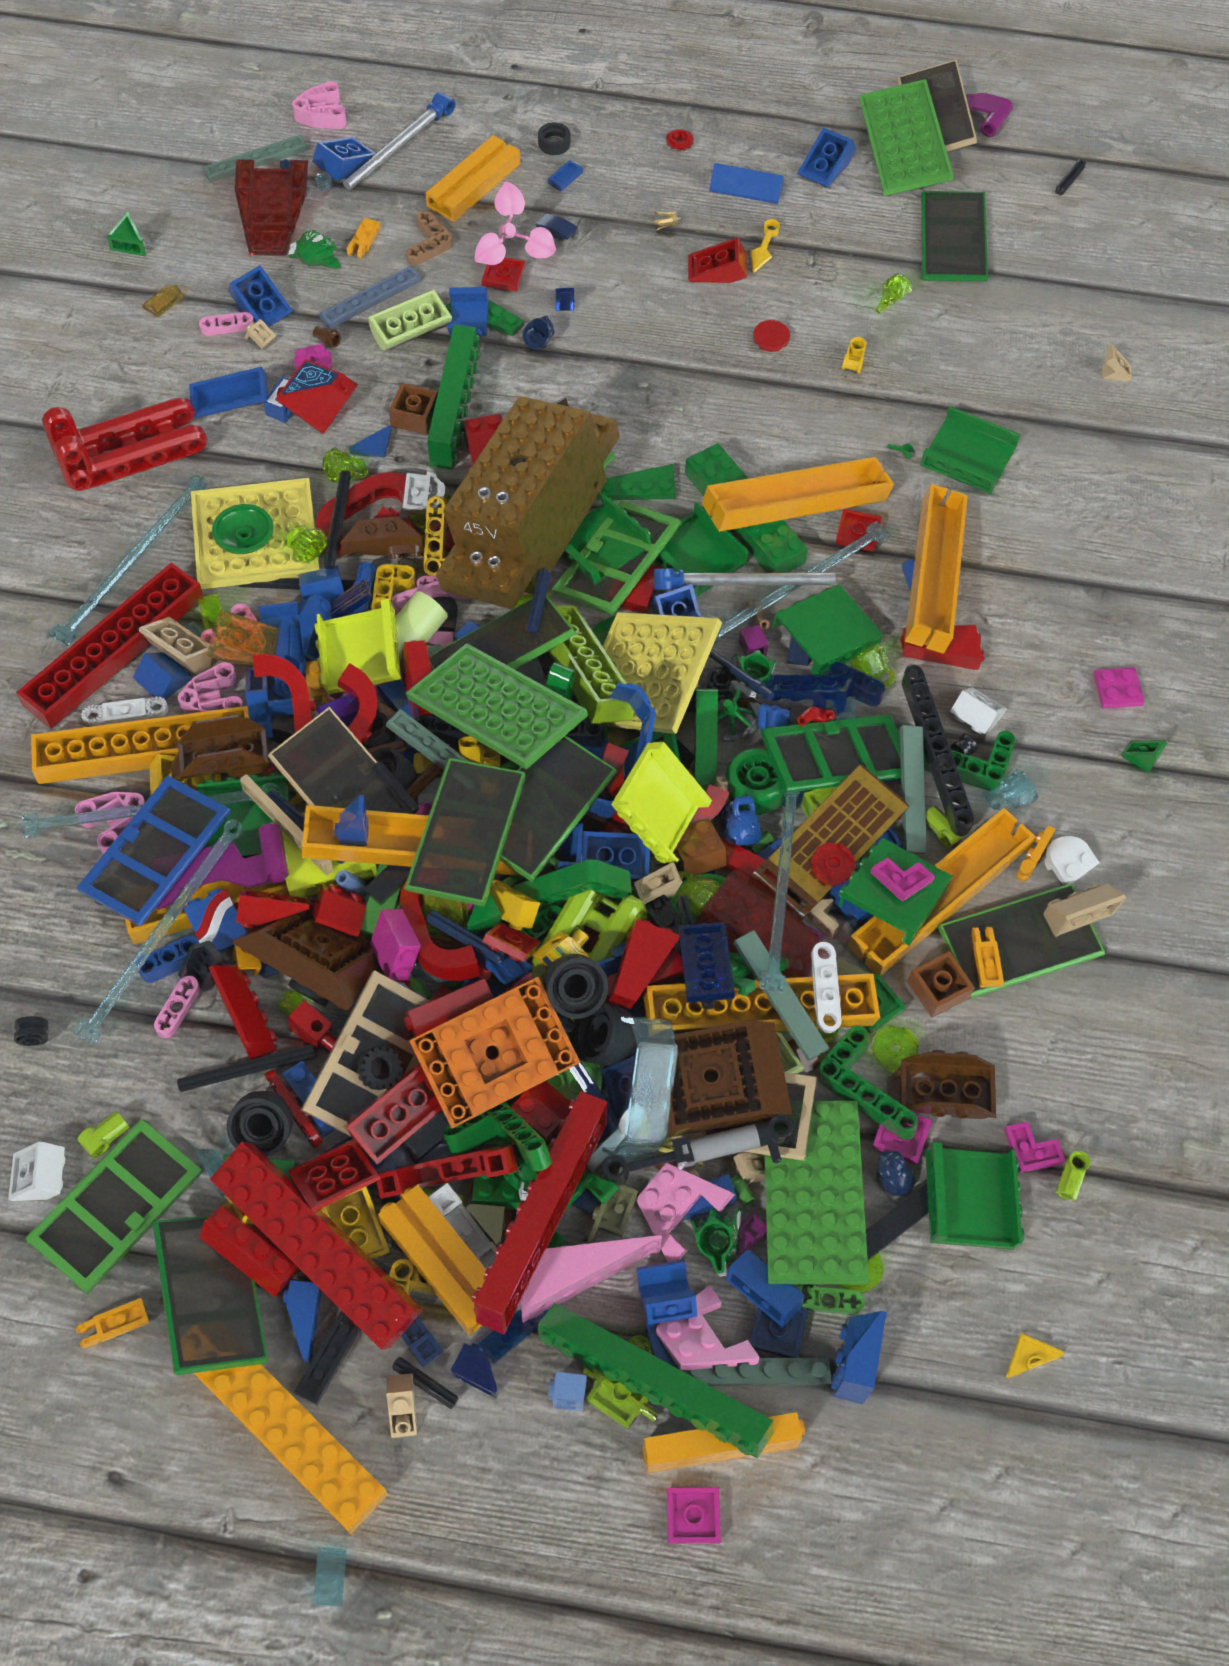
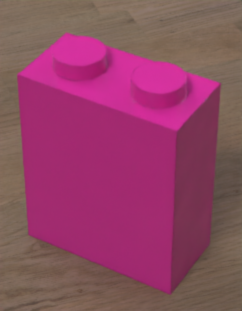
[370,909,421,981]

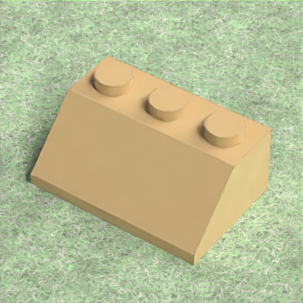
[139,617,215,674]
[1043,884,1127,937]

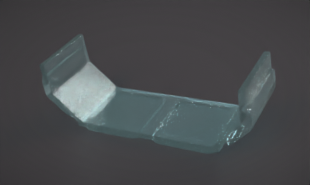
[602,1016,678,1159]

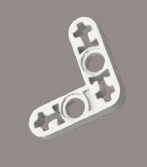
[586,1103,644,1173]

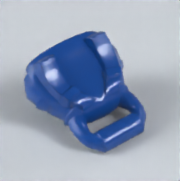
[757,704,790,744]
[723,795,762,845]

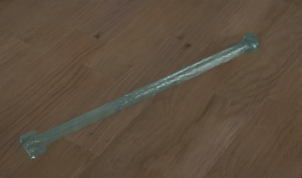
[50,475,206,646]
[713,521,890,645]
[759,780,801,993]
[22,782,280,838]
[73,819,243,1045]

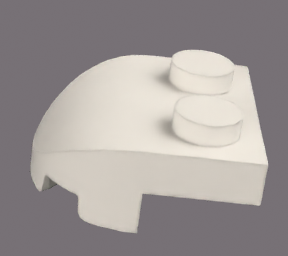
[402,471,445,514]
[1044,836,1099,886]

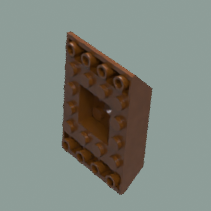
[232,905,384,1011]
[636,1021,792,1141]

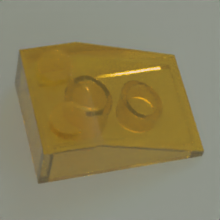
[207,610,279,665]

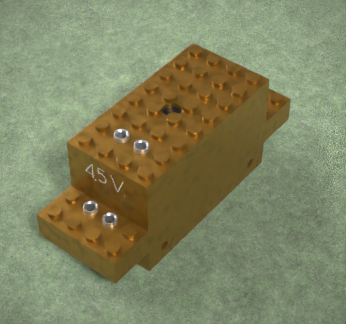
[436,396,620,610]

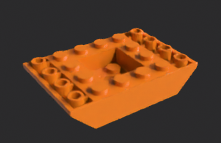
[409,977,580,1129]

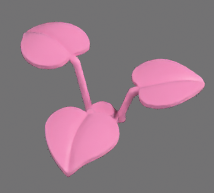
[475,182,556,265]

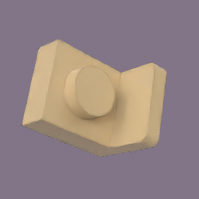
[244,319,277,350]

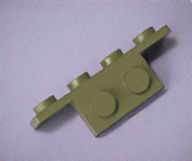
[584,1156,639,1244]

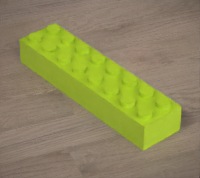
[536,605,634,724]

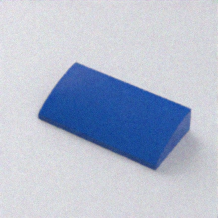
[189,366,268,419]

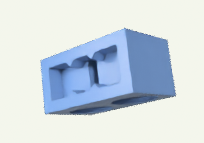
[548,1371,587,1412]

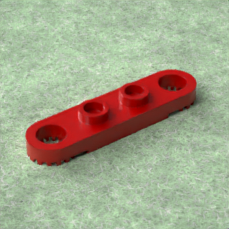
[264,1069,323,1148]

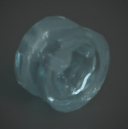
[316,172,332,190]

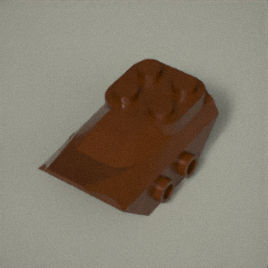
[336,516,425,560]
[171,714,271,780]
[887,1050,996,1119]

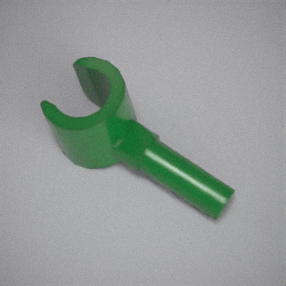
[887,443,915,459]

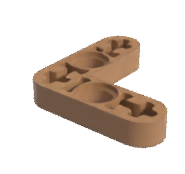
[406,211,453,265]

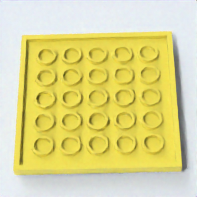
[191,478,320,589]
[578,612,722,734]

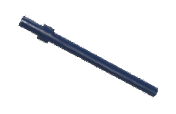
[709,649,774,700]

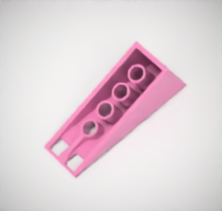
[520,1235,662,1324]

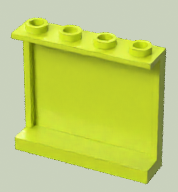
[314,599,401,695]
[611,742,712,863]
[269,800,377,898]

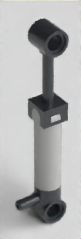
[604,1114,793,1185]

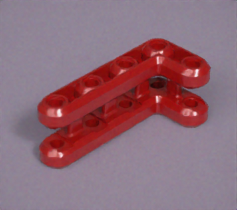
[42,397,208,491]

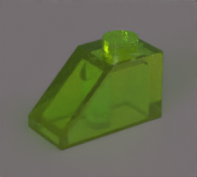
[198,592,228,636]

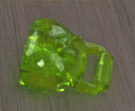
[875,273,912,313]
[322,447,369,483]
[285,525,327,564]
[851,643,896,692]
[674,871,721,916]

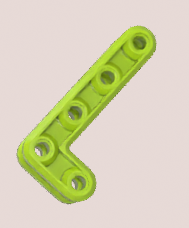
[529,890,650,1040]

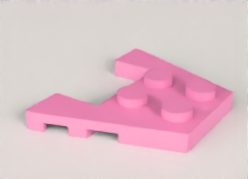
[392,581,454,647]
[636,1163,735,1262]
[656,1286,759,1371]

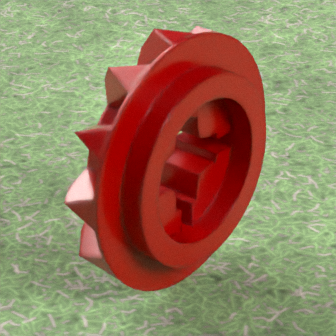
[666,129,694,151]

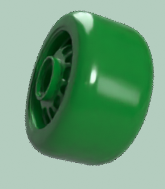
[726,748,790,815]

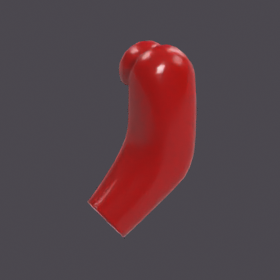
[797,706,835,726]

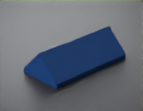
[709,163,785,204]

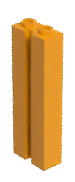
[426,135,521,222]
[378,1185,486,1336]
[642,1412,805,1474]

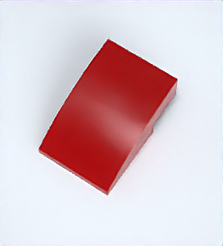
[608,560,664,614]

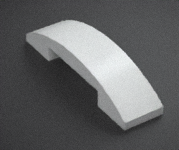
[428,1183,497,1269]

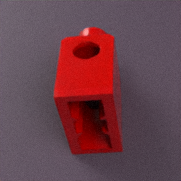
[288,1000,337,1051]

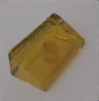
[142,285,184,317]

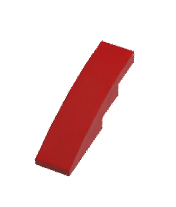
[720,837,786,891]

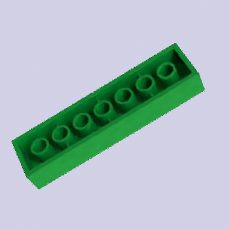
[427,325,480,469]
[685,443,808,573]

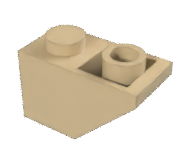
[386,1374,417,1438]

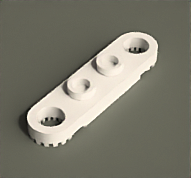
[81,696,168,727]
[811,942,841,1033]

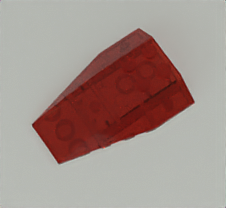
[234,159,308,256]
[695,867,838,978]

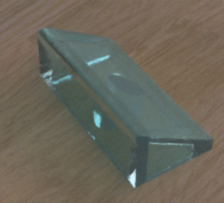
[196,1149,226,1197]
[313,1547,347,1607]

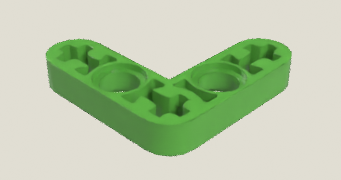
[793,1284,865,1315]

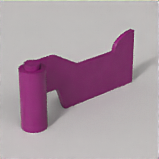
[926,79,1013,137]
[151,823,289,910]

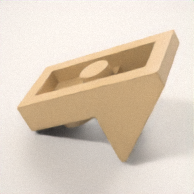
[1102,344,1132,381]
[634,862,682,904]
[800,899,840,940]
[733,1153,765,1186]

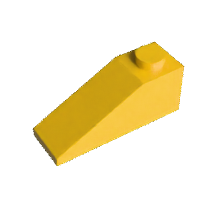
[480,878,540,930]

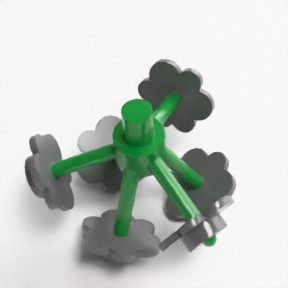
[717,681,760,743]

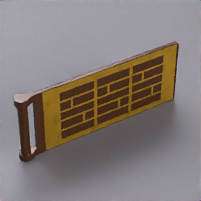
[751,764,909,921]

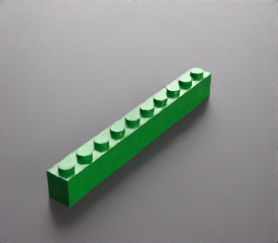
[538,1302,773,1459]

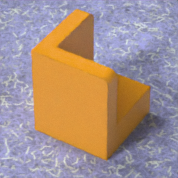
[231,945,261,976]

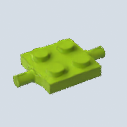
[582,1367,660,1430]

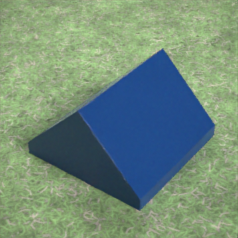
[298,565,347,607]
[653,583,701,617]
[133,652,193,700]

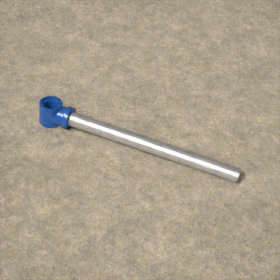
[343,92,456,191]
[654,569,836,590]

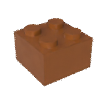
[389,383,438,435]
[673,818,726,879]
[907,951,975,1018]

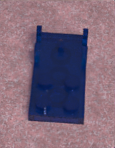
[763,675,854,713]
[679,922,735,1003]

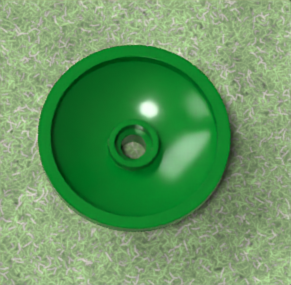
[212,504,274,554]

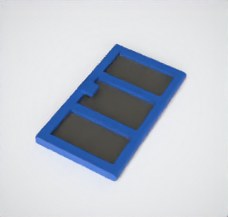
[77,775,231,927]

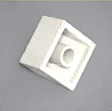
[950,687,1007,734]
[8,1141,65,1201]

